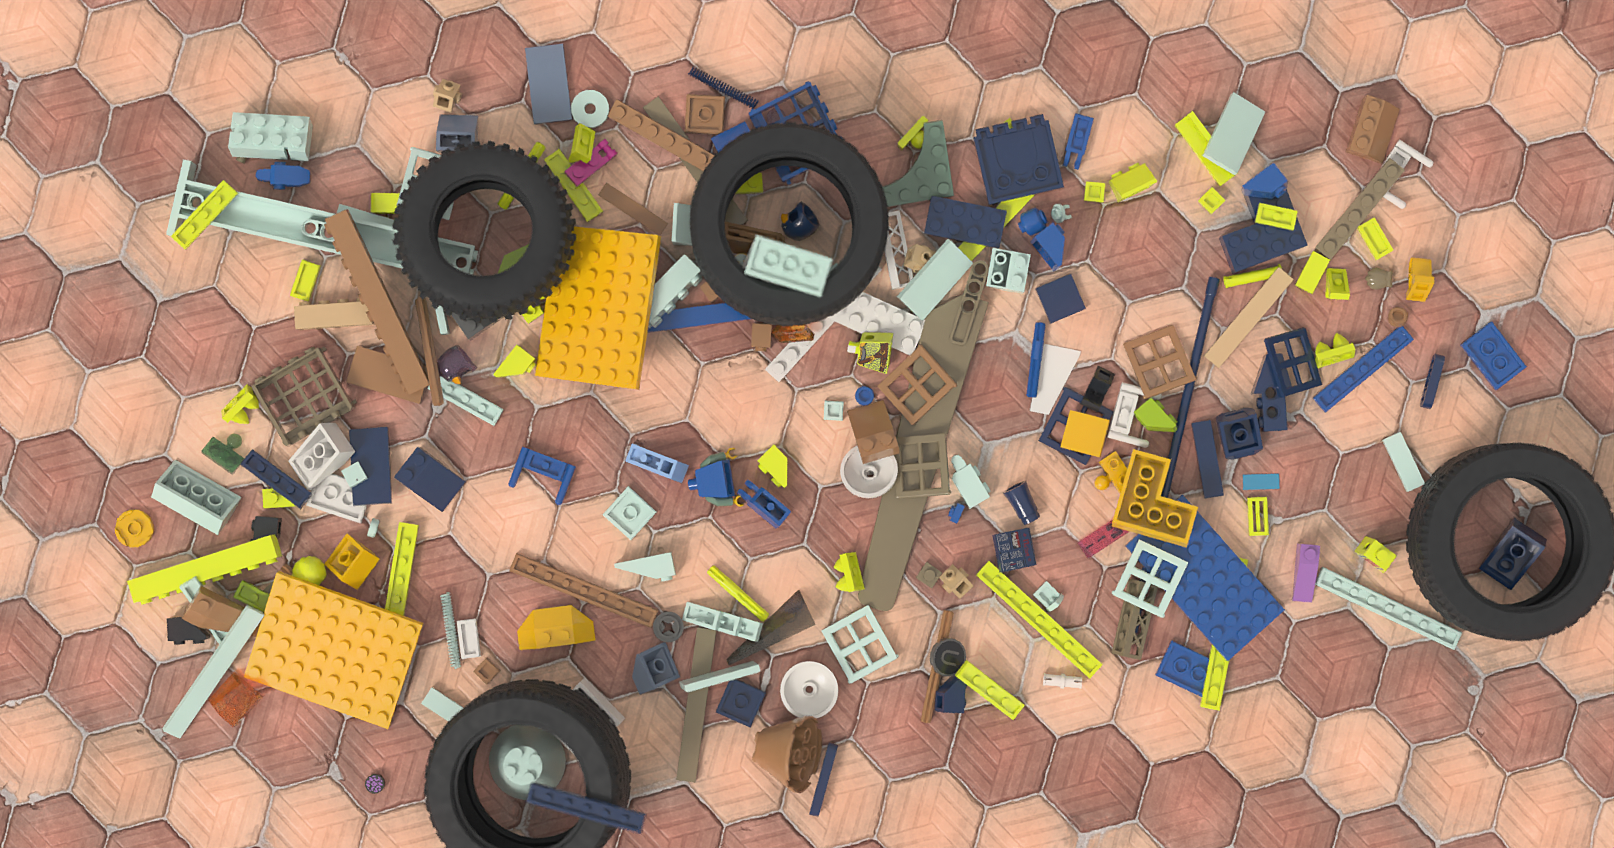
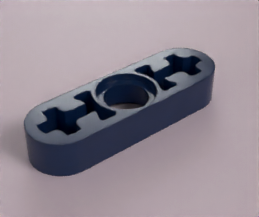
[1420,353,1445,409]

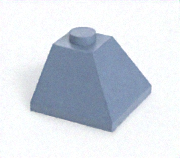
[632,642,680,694]

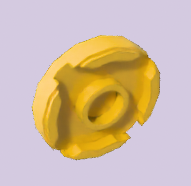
[115,510,154,547]

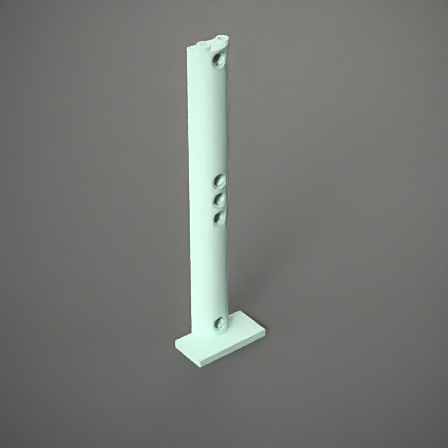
[166,159,478,275]

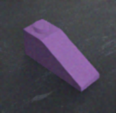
[1292,543,1320,603]

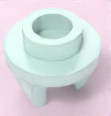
[1051,204,1072,223]

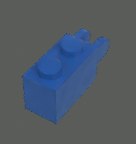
[737,480,792,529]

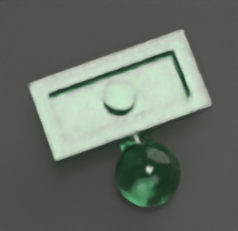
[201,433,244,475]

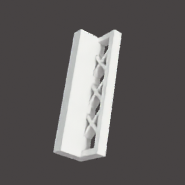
[884,210,913,290]

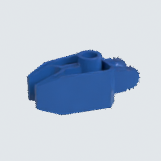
[255,162,310,190]

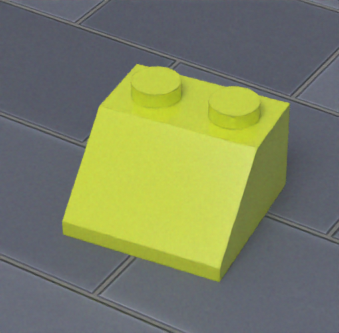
[1108,162,1157,202]

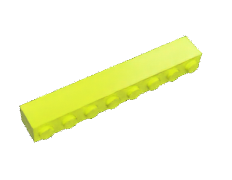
[127,534,282,605]

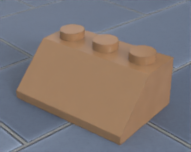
[1345,95,1400,164]

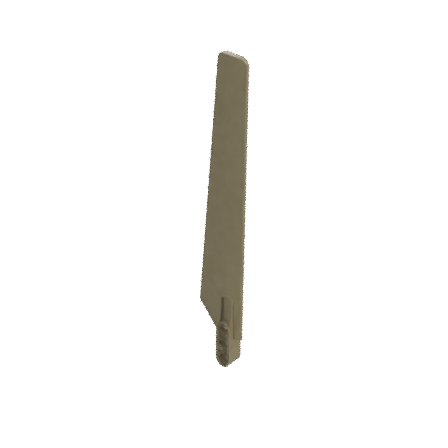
[858,260,989,611]

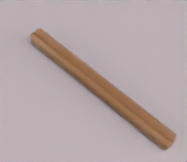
[415,297,444,406]
[921,610,954,723]

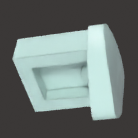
[1033,581,1064,612]

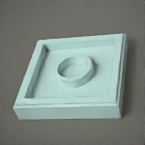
[603,486,656,540]

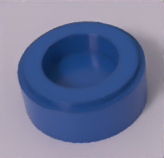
[855,386,874,405]

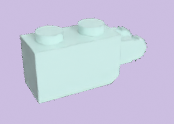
[951,455,991,509]

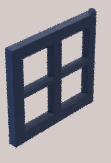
[1264,327,1322,398]
[1038,387,1114,465]

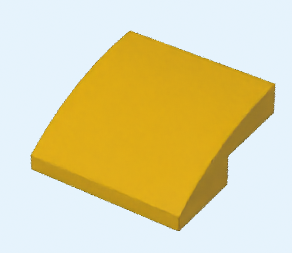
[1061,410,1110,457]

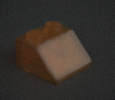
[209,671,263,727]

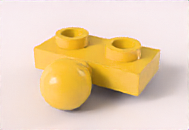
[1094,451,1127,494]

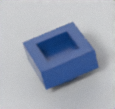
[948,503,965,524]

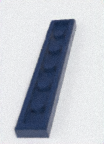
[527,782,647,834]

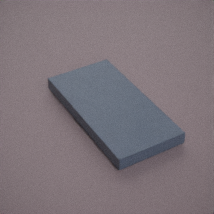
[525,44,572,125]

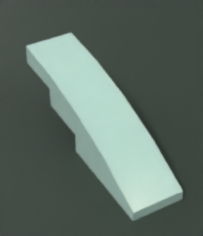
[682,602,763,642]

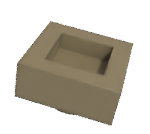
[916,562,942,588]

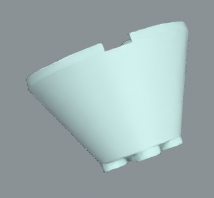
[489,725,566,800]

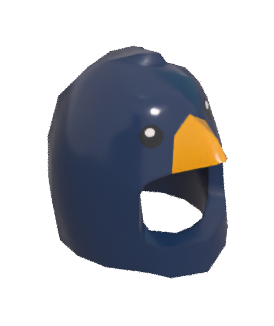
[781,201,820,241]

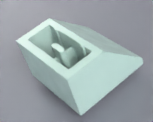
[986,248,1031,294]

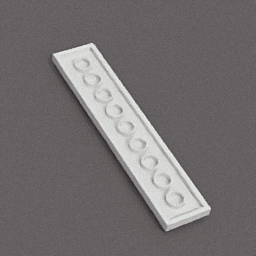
[742,242,925,355]

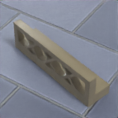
[1112,578,1158,660]

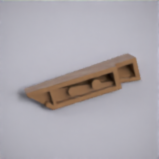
[725,222,788,255]

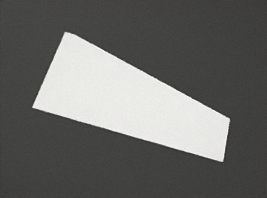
[1030,344,1081,415]

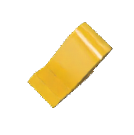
[1406,257,1434,302]

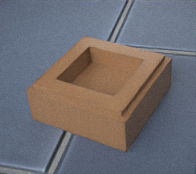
[473,658,501,685]

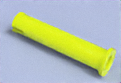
[1223,264,1282,288]

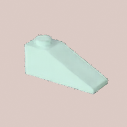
[614,552,676,582]

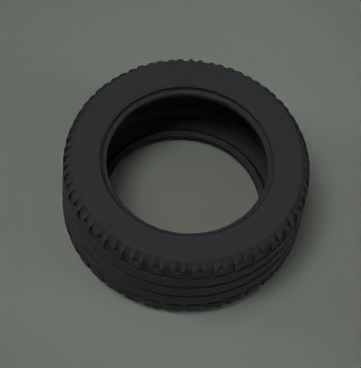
[690,122,889,326]
[1406,443,1614,642]
[424,679,631,848]

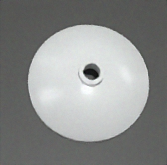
[840,446,898,498]
[780,661,838,718]

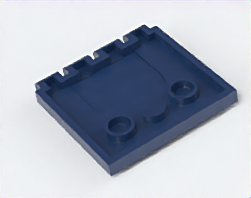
[973,114,1064,205]

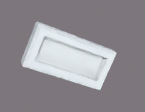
[457,618,481,659]

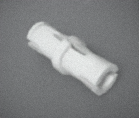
[1043,673,1082,689]

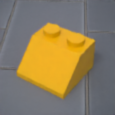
[324,533,380,590]

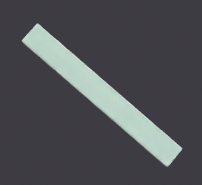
[1315,567,1462,650]
[162,605,264,739]

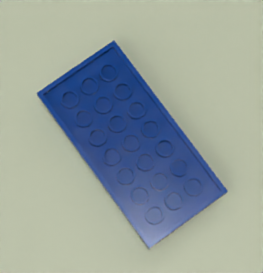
[1125,495,1285,661]

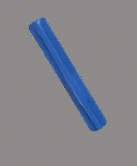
[1026,322,1046,398]

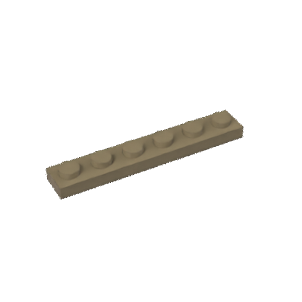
[1315,158,1405,260]

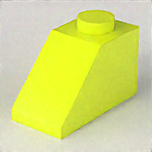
[493,344,537,378]

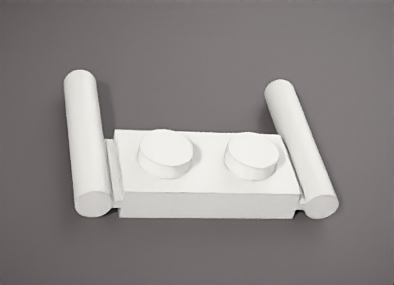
[1378,139,1434,209]
[1107,382,1162,448]

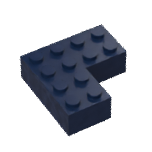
[1219,189,1308,274]

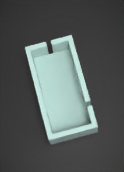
[228,112,313,161]
[648,254,703,328]

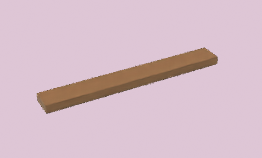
[509,553,659,628]

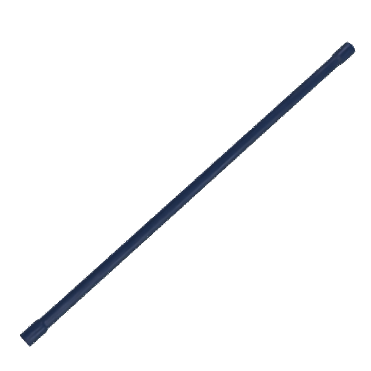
[1135,277,1220,634]

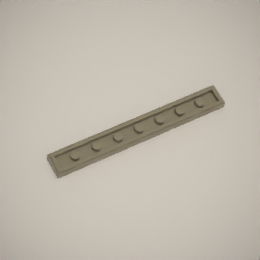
[643,97,748,225]
[676,627,716,783]

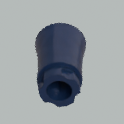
[1003,480,1040,525]

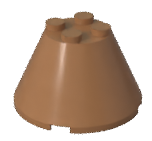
[752,716,822,793]

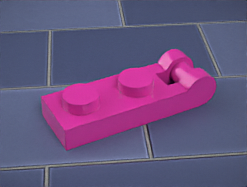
[564,139,618,187]

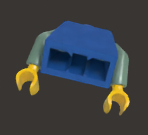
[688,448,745,507]

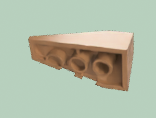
[182,585,261,637]

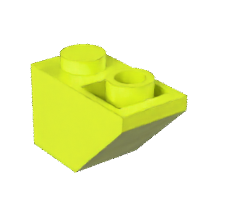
[757,445,787,488]

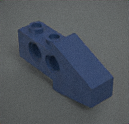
[1251,353,1292,432]

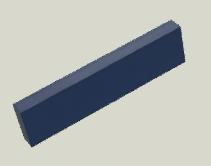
[1191,420,1224,499]
[240,449,313,510]

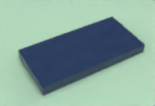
[349,427,392,506]

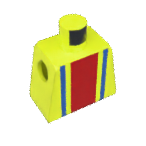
[1354,536,1397,573]

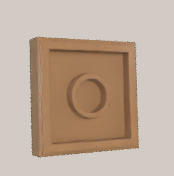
[685,94,725,135]

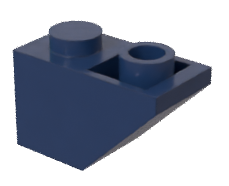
[935,675,967,713]

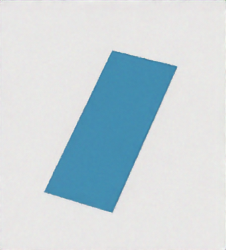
[1243,474,1280,490]

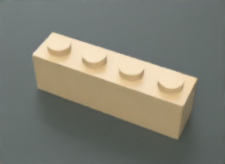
[294,298,375,330]

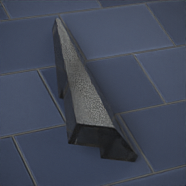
[726,590,816,665]

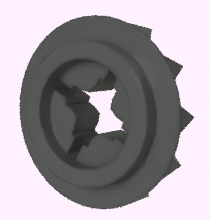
[653,612,684,642]

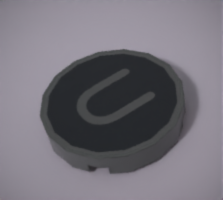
[930,638,966,676]

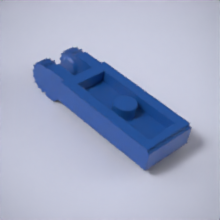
[1062,113,1094,170]

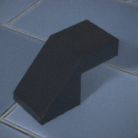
[1080,366,1115,412]

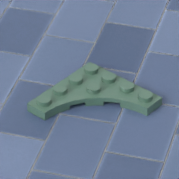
[883,120,954,207]

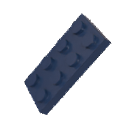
[924,196,1007,249]

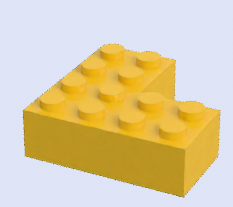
[1112,449,1198,548]

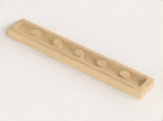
[1204,267,1294,368]

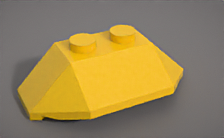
[517,605,596,650]

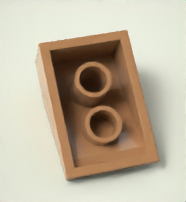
[847,400,900,464]

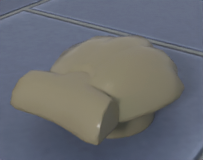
[1365,268,1393,290]

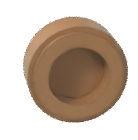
[1388,307,1408,327]

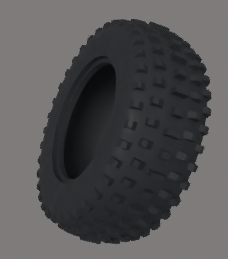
[392,141,576,323]

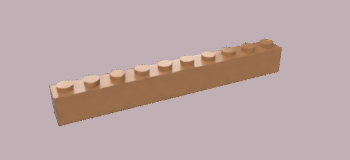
[324,209,429,395]

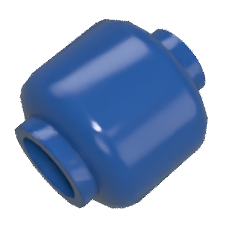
[1018,207,1048,236]

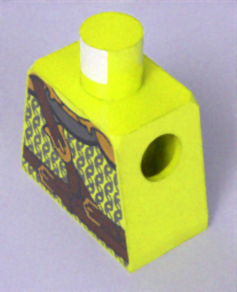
[848,332,893,374]

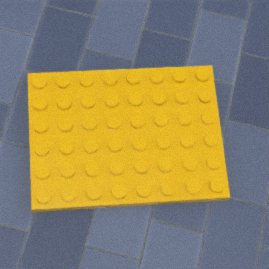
[535,226,661,390]
[244,571,424,729]

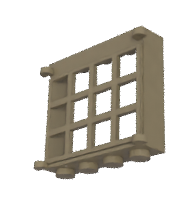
[251,346,357,446]

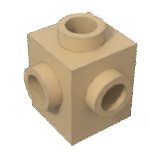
[433,79,462,112]
[903,244,936,273]
[939,564,974,599]

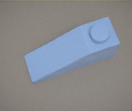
[625,444,689,483]

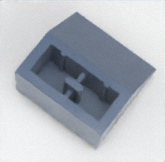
[436,114,478,153]

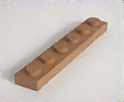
[608,99,715,171]

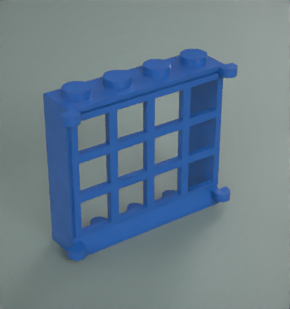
[748,81,842,185]

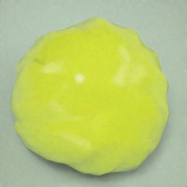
[292,556,327,585]

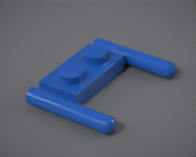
[508,447,576,505]

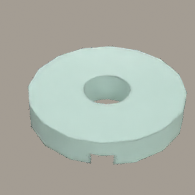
[571,90,609,128]

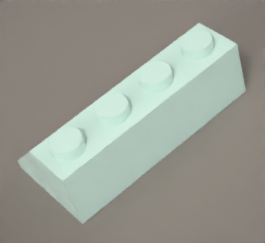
[151,460,241,535]

